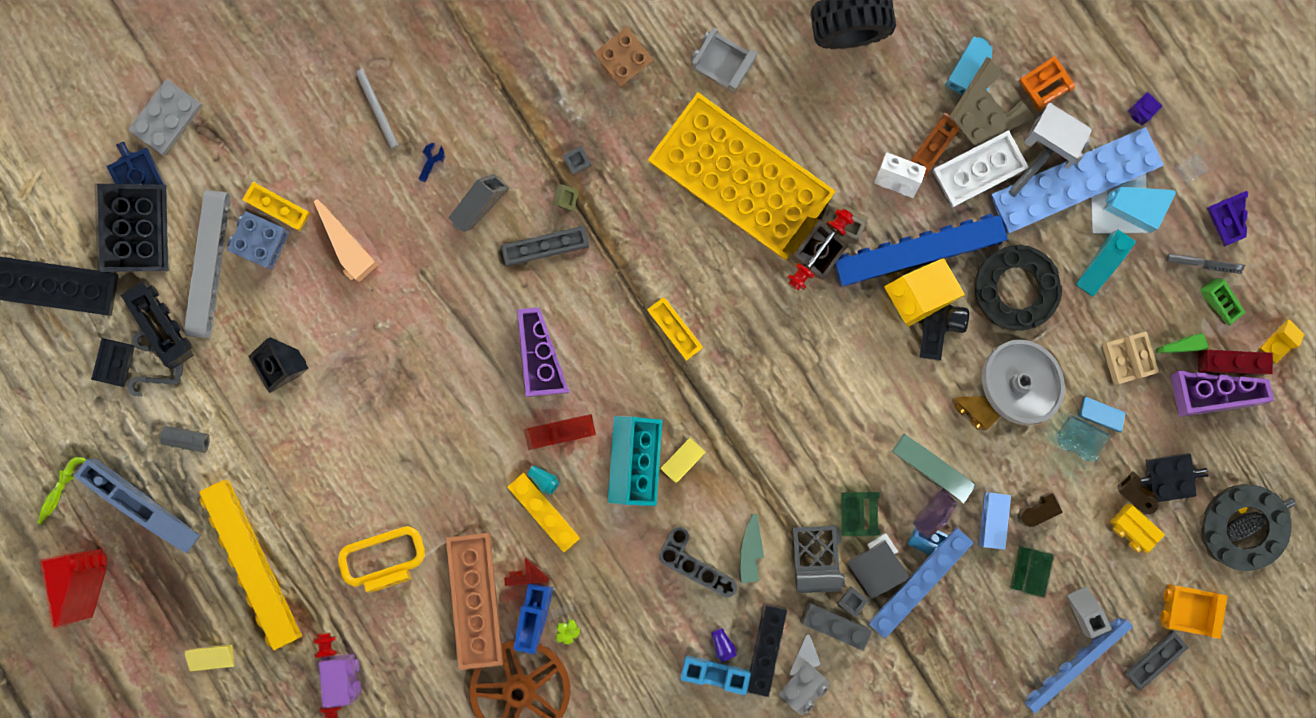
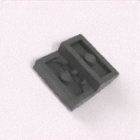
[847,540,910,599]

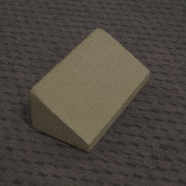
[821,200,868,240]

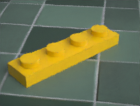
[508,473,580,553]

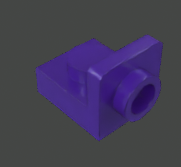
[1128,92,1163,126]

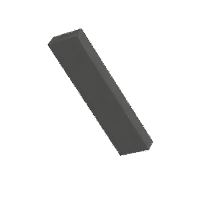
[501,226,589,267]

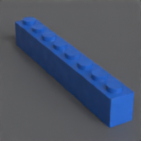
[833,214,1008,288]

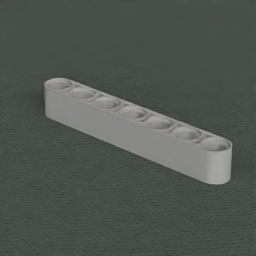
[184,190,230,339]

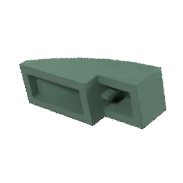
[739,513,764,584]

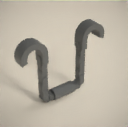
[128,331,184,397]

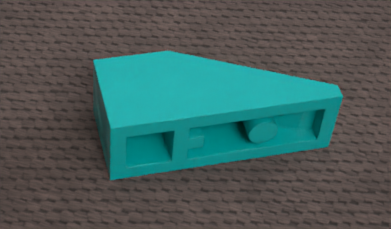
[1075,229,1136,297]

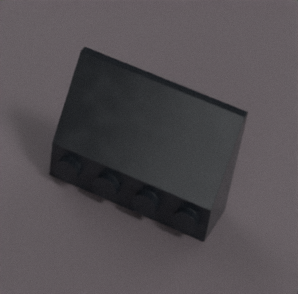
[94,183,168,272]

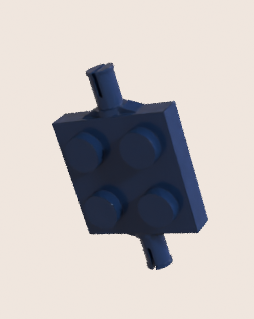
[106,142,167,188]

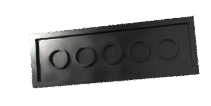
[0,257,119,316]

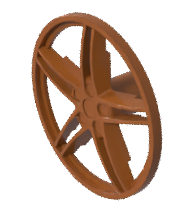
[470,640,570,718]

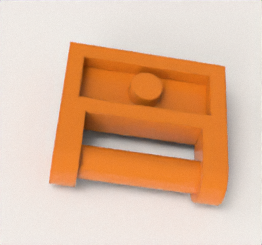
[1018,56,1075,112]

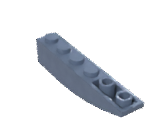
[74,459,201,553]

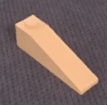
[314,199,378,282]

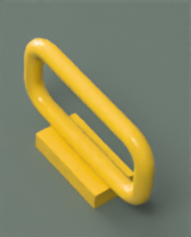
[338,526,425,593]

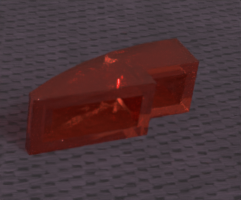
[524,414,596,451]

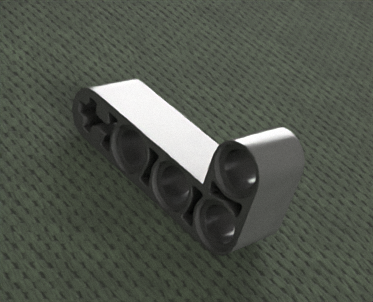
[659,526,737,597]

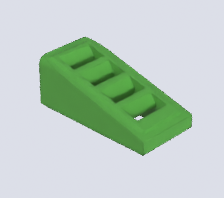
[1200,278,1246,326]
[1156,333,1209,354]

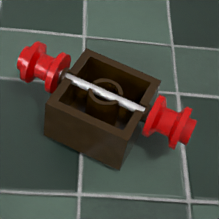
[782,209,854,291]

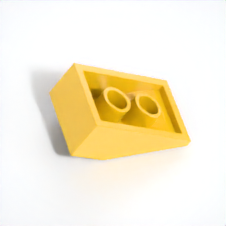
[884,258,965,327]

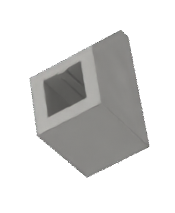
[1066,586,1112,638]

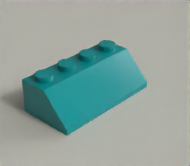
[608,416,663,506]

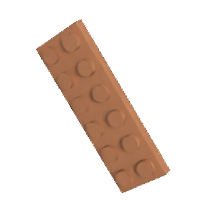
[446,533,504,670]

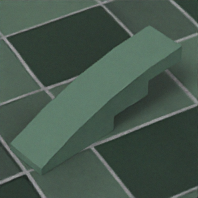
[892,433,976,503]

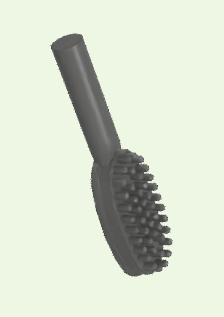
[1167,254,1246,274]
[1227,497,1296,541]

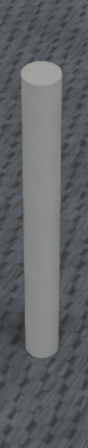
[356,69,399,149]

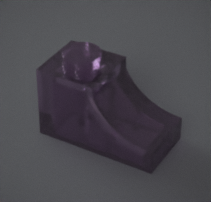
[913,488,958,538]

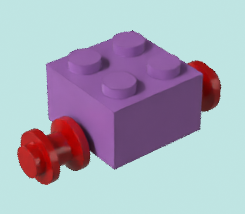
[313,632,361,718]

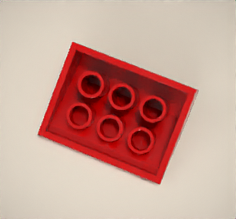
[40,549,107,628]

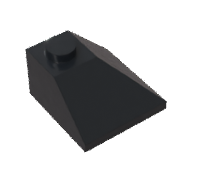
[249,337,309,393]

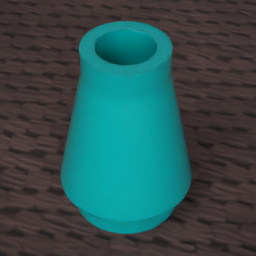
[527,465,560,496]

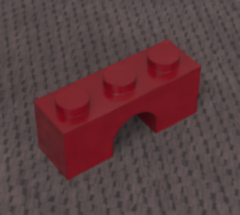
[1198,350,1273,376]

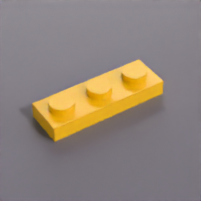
[242,182,311,232]
[647,297,703,361]

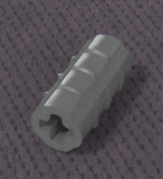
[160,426,210,453]

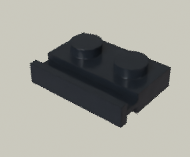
[91,338,135,387]

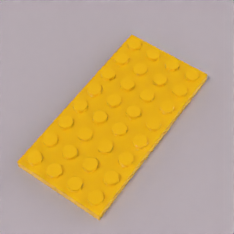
[647,92,836,261]

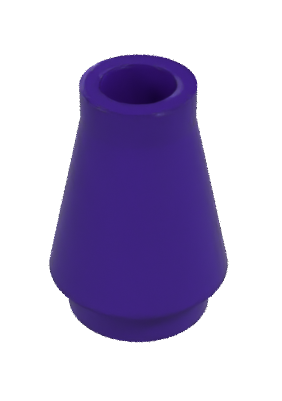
[711,628,737,663]

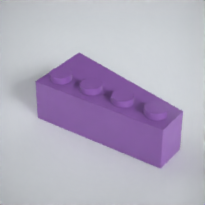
[517,307,569,397]

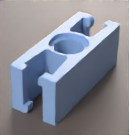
[979,492,1011,550]

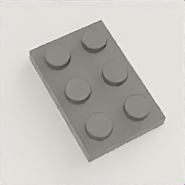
[128,79,203,156]

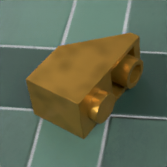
[952,396,1001,430]

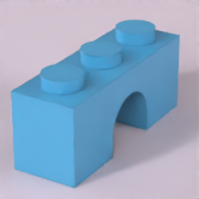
[680,655,751,695]

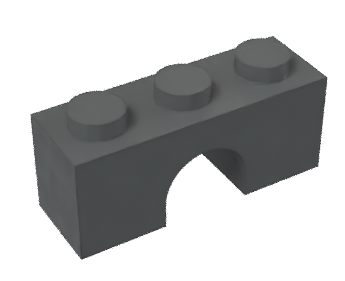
[800,602,872,651]

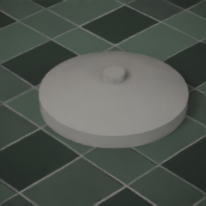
[982,340,1065,425]

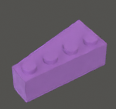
[1170,371,1274,417]

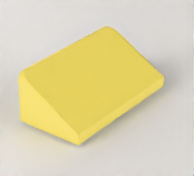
[660,438,706,483]
[185,644,234,671]

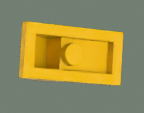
[1258,319,1304,364]

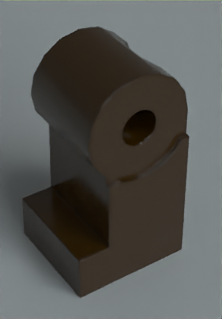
[1117,471,1159,514]
[1017,493,1063,527]

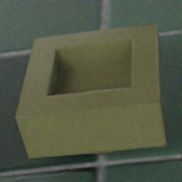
[553,184,579,211]

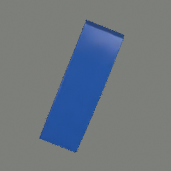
[513,582,554,654]

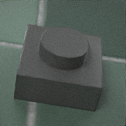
[563,146,592,176]
[837,586,869,617]

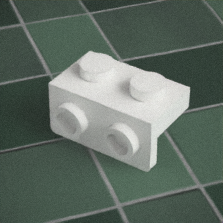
[874,153,926,198]

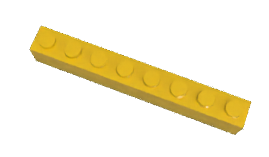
[199,480,302,651]

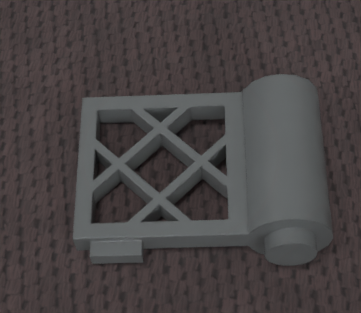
[792,526,845,594]

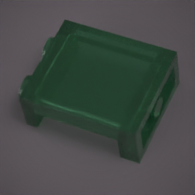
[1010,546,1055,598]

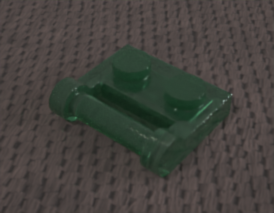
[840,492,881,536]

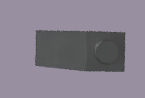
[449,174,509,232]

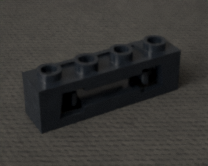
[120,281,194,370]
[747,603,787,697]

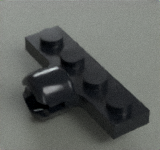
[919,304,970,361]

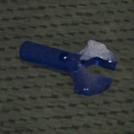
[418,142,445,182]

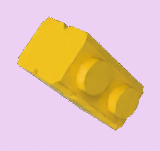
[1110,504,1165,553]

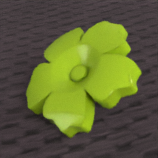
[554,619,580,645]

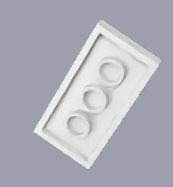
[932,130,1029,208]

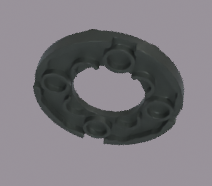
[975,245,1062,331]
[1201,484,1292,571]

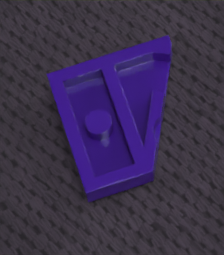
[1207,191,1248,246]

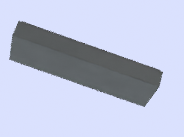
[1124,630,1189,691]

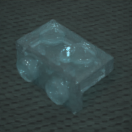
[1057,414,1110,463]

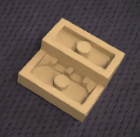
[1102,331,1159,385]

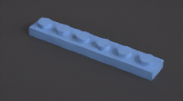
[868,527,974,638]
[1024,618,1133,713]

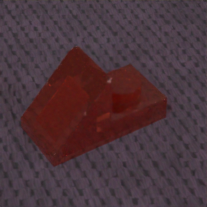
[504,556,550,586]

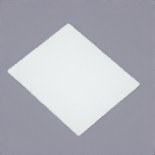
[1091,174,1148,233]

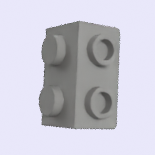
[778,662,831,715]

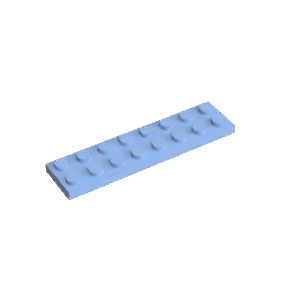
[990,127,1164,234]

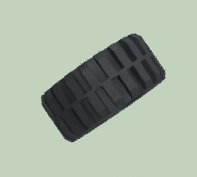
[810,0,896,50]

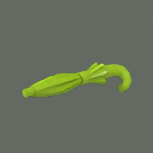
[37,457,86,524]

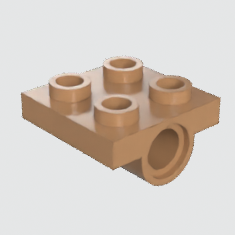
[594,27,654,88]

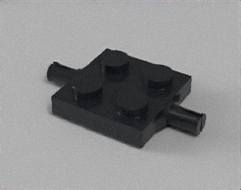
[1140,453,1209,502]

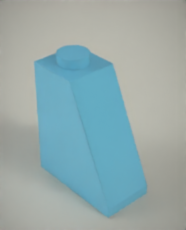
[945,36,993,96]
[1105,187,1176,233]

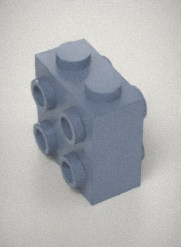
[227,211,290,270]

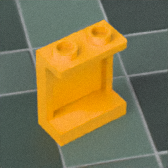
[1160,584,1227,639]

